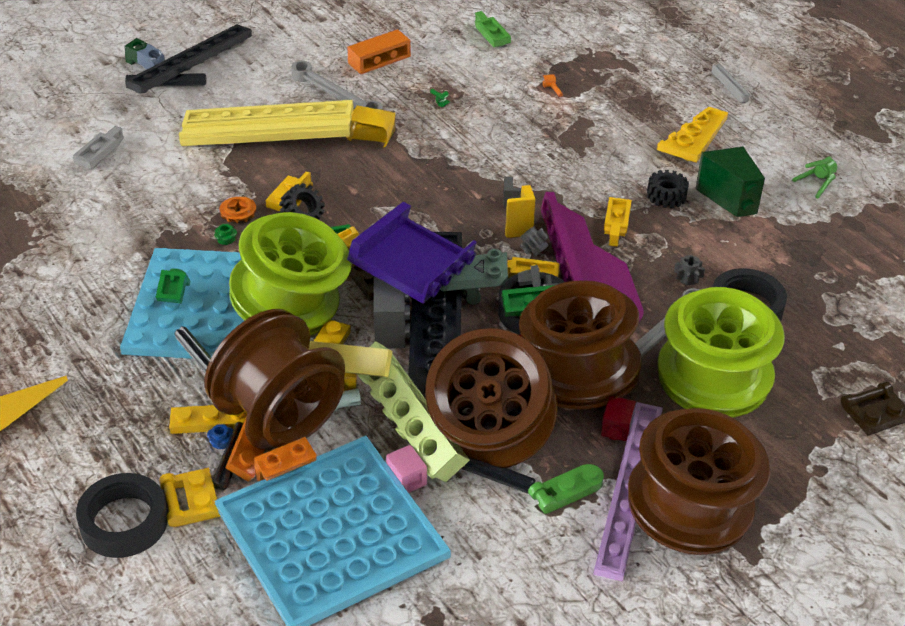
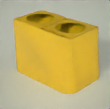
[346,105,395,147]

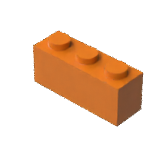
[347,29,411,75]

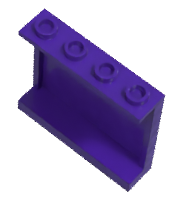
[347,202,477,303]

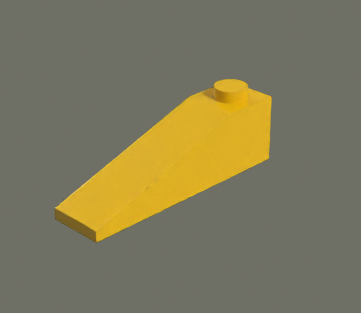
[0,376,68,431]

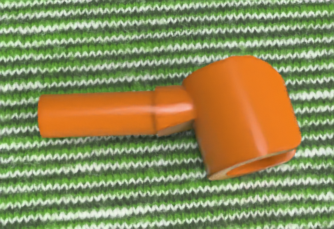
[542,74,563,97]

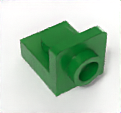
[155,268,191,304]

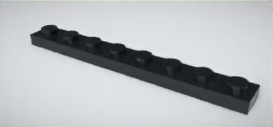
[125,24,252,94]

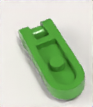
[528,464,604,514]

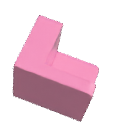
[386,445,427,493]

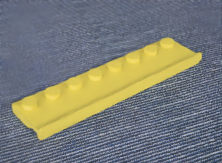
[179,100,354,146]

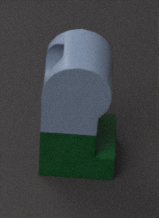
[124,38,165,70]

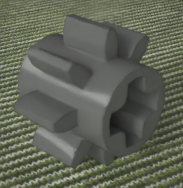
[520,226,549,256]
[674,255,705,285]

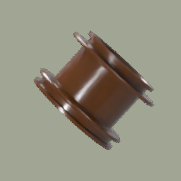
[519,280,642,409]
[204,309,345,449]
[426,328,557,468]
[628,408,771,555]

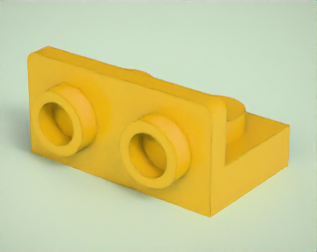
[265,171,313,211]

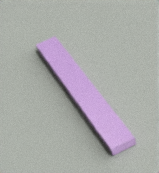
[593,402,663,581]

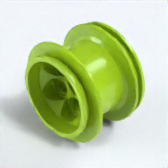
[229,212,352,336]
[658,287,785,417]

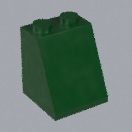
[695,146,765,217]

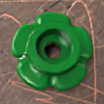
[214,224,237,245]

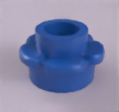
[207,424,233,449]

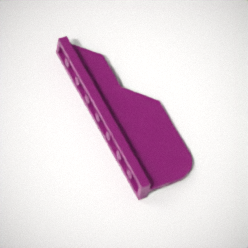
[541,192,644,324]

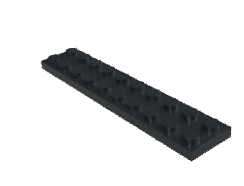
[408,232,462,399]

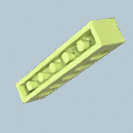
[357,341,470,482]

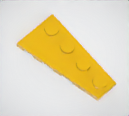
[657,107,728,163]

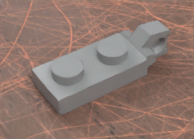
[73,126,124,169]

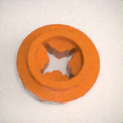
[219,196,257,224]

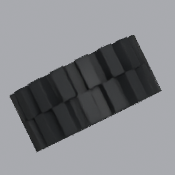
[647,170,689,208]
[279,183,325,220]

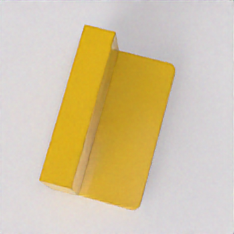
[505,185,536,238]

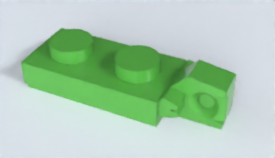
[474,11,511,47]

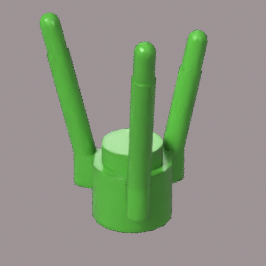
[792,156,837,199]

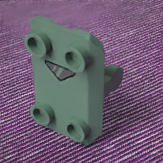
[440,249,508,305]

